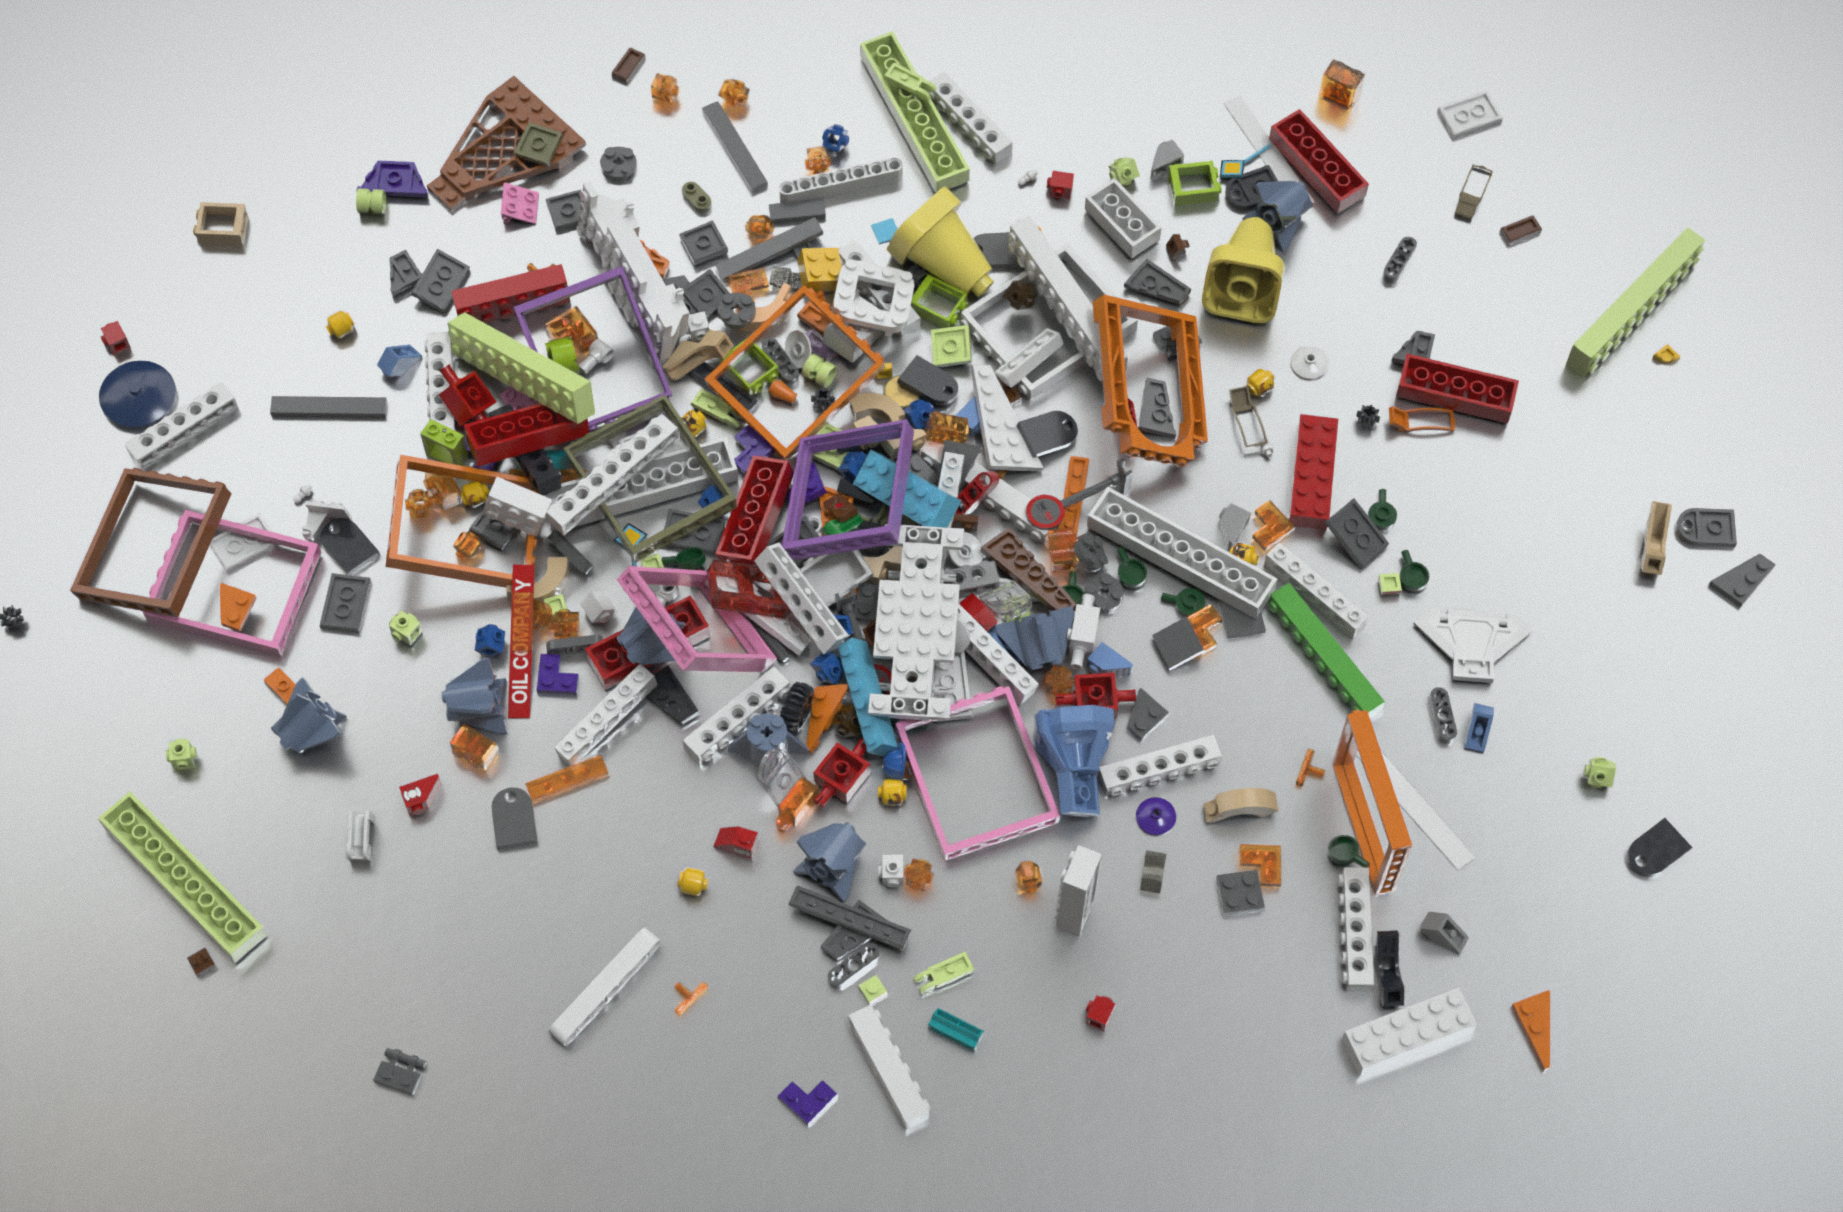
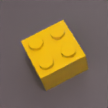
[797,247,842,292]

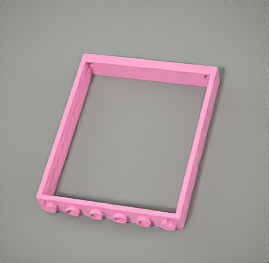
[142,510,321,656]
[617,566,777,672]
[895,686,1060,861]

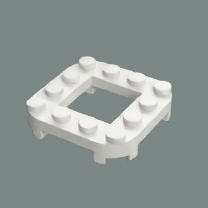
[832,259,914,336]

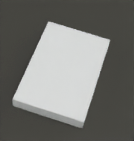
[1437,90,1503,139]
[210,513,278,573]

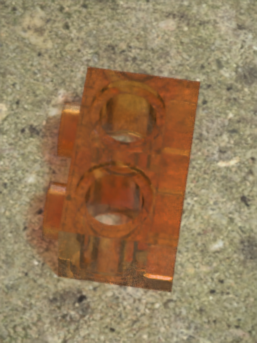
[926,411,968,444]

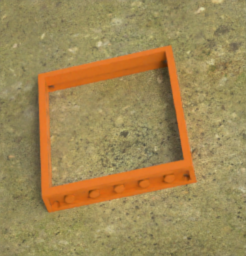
[705,285,885,461]
[385,454,537,588]
[1332,710,1412,896]

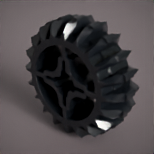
[780,681,814,736]

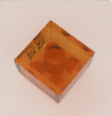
[1319,59,1365,111]

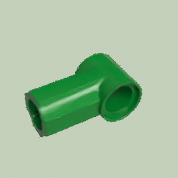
[822,514,863,536]

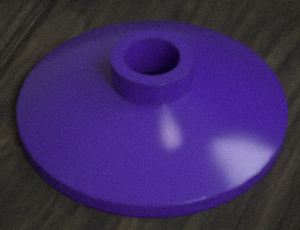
[1136,797,1176,836]

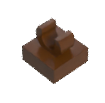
[1166,234,1190,260]
[187,947,216,977]

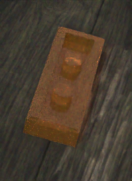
[512,593,534,652]

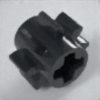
[811,387,835,412]
[1356,404,1380,429]
[0,604,24,631]

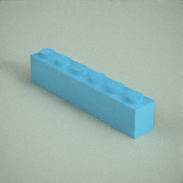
[837,638,898,756]

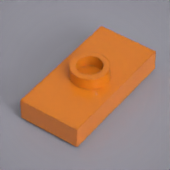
[263,667,296,705]

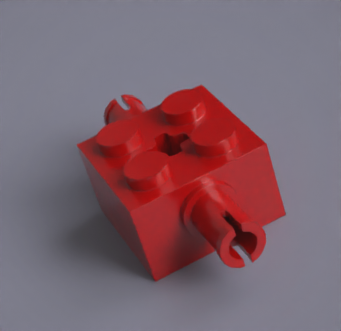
[439,364,496,426]
[1055,673,1136,719]
[813,739,870,808]

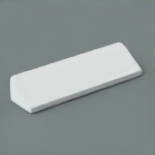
[994,328,1063,387]

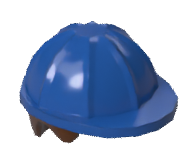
[882,742,912,780]

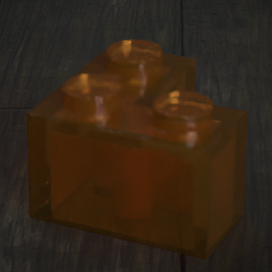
[545,306,598,353]

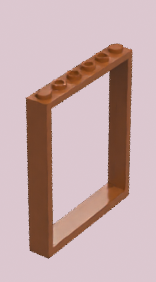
[70,468,232,618]

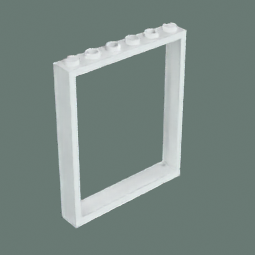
[960,243,1138,400]

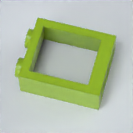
[1168,160,1222,206]
[910,274,968,328]
[720,338,779,396]
[420,419,469,466]

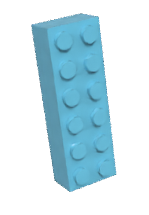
[853,450,961,528]

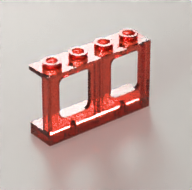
[706,559,791,619]

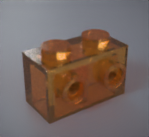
[423,472,462,511]
[450,724,499,770]

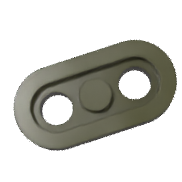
[682,181,712,213]

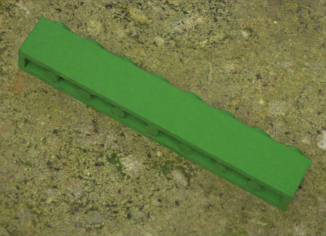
[1268,583,1385,718]

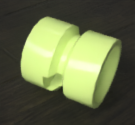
[356,188,386,214]
[802,354,837,388]

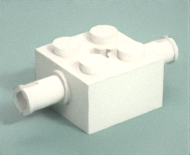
[1066,594,1100,670]

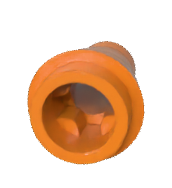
[768,379,798,404]

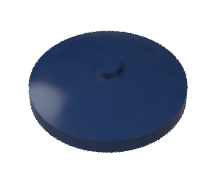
[99,360,177,430]

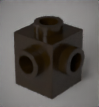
[1003,280,1038,310]
[831,705,861,737]

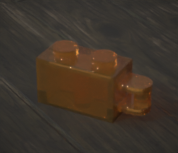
[776,776,819,832]

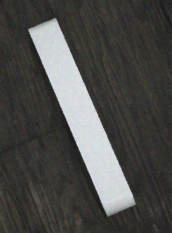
[779,157,903,203]
[549,927,661,1046]

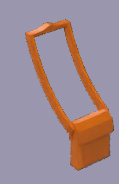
[1388,406,1455,432]

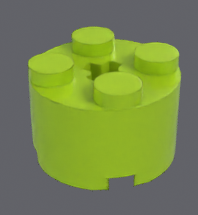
[545,336,580,374]

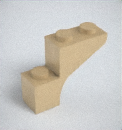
[662,329,734,381]
[852,415,927,460]
[1641,501,1672,575]
[863,546,903,585]

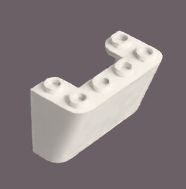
[799,550,874,607]

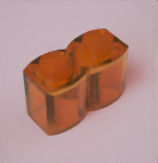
[1048,528,1080,571]

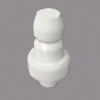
[1018,170,1038,186]
[1260,437,1274,458]
[293,484,312,503]

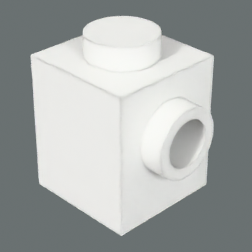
[686,311,709,342]
[580,591,616,623]
[878,855,903,888]

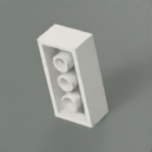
[1085,178,1162,259]

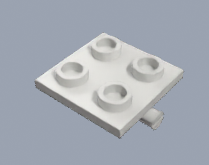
[302,499,352,542]

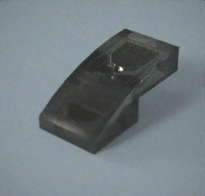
[769,267,802,292]
[1140,850,1166,894]

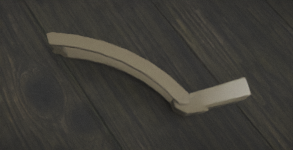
[1454,164,1493,219]
[1229,385,1268,447]

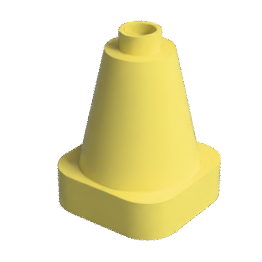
[886,186,994,298]
[1201,217,1285,323]

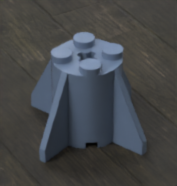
[1242,181,1313,251]
[617,588,686,665]
[995,606,1074,670]
[441,658,507,734]
[271,677,347,755]
[728,712,809,789]
[793,823,866,902]

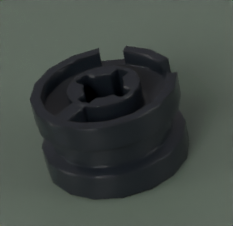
[907,264,930,294]

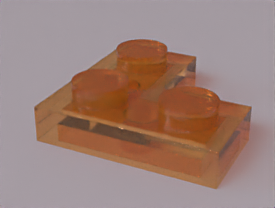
[728,268,769,309]
[1252,500,1295,551]
[1188,604,1223,656]
[1239,844,1281,887]

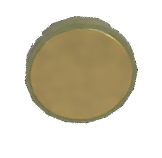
[883,375,921,410]

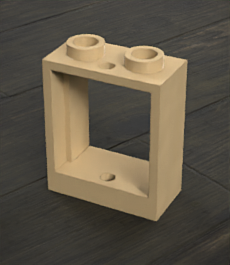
[193,202,248,245]

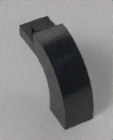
[1375,930,1405,1007]

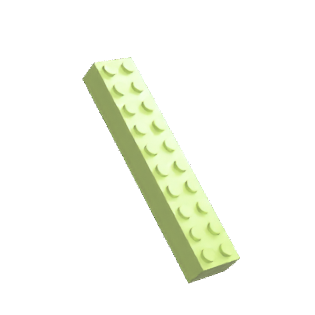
[860,31,970,193]
[1566,227,1705,377]
[447,313,595,424]
[98,791,267,963]

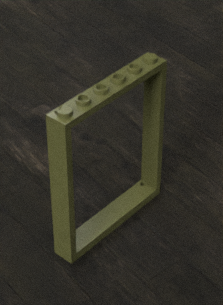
[564,394,737,563]

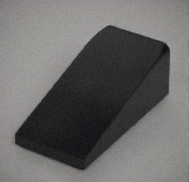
[837,476,877,504]

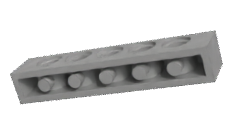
[898,561,1000,598]

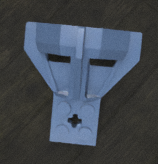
[1033,705,1115,818]

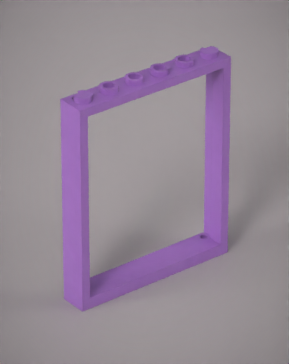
[514,266,673,432]
[782,419,914,560]

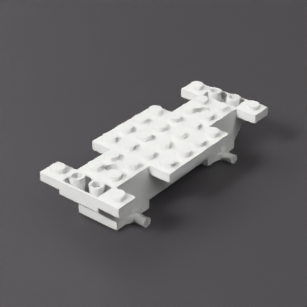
[576,181,689,370]
[868,524,964,720]

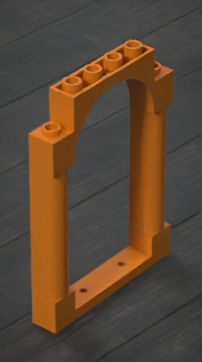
[1093,294,1208,467]

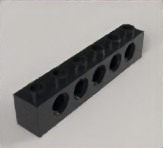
[489,404,563,496]

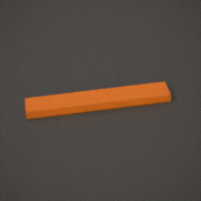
[1053,456,1089,563]

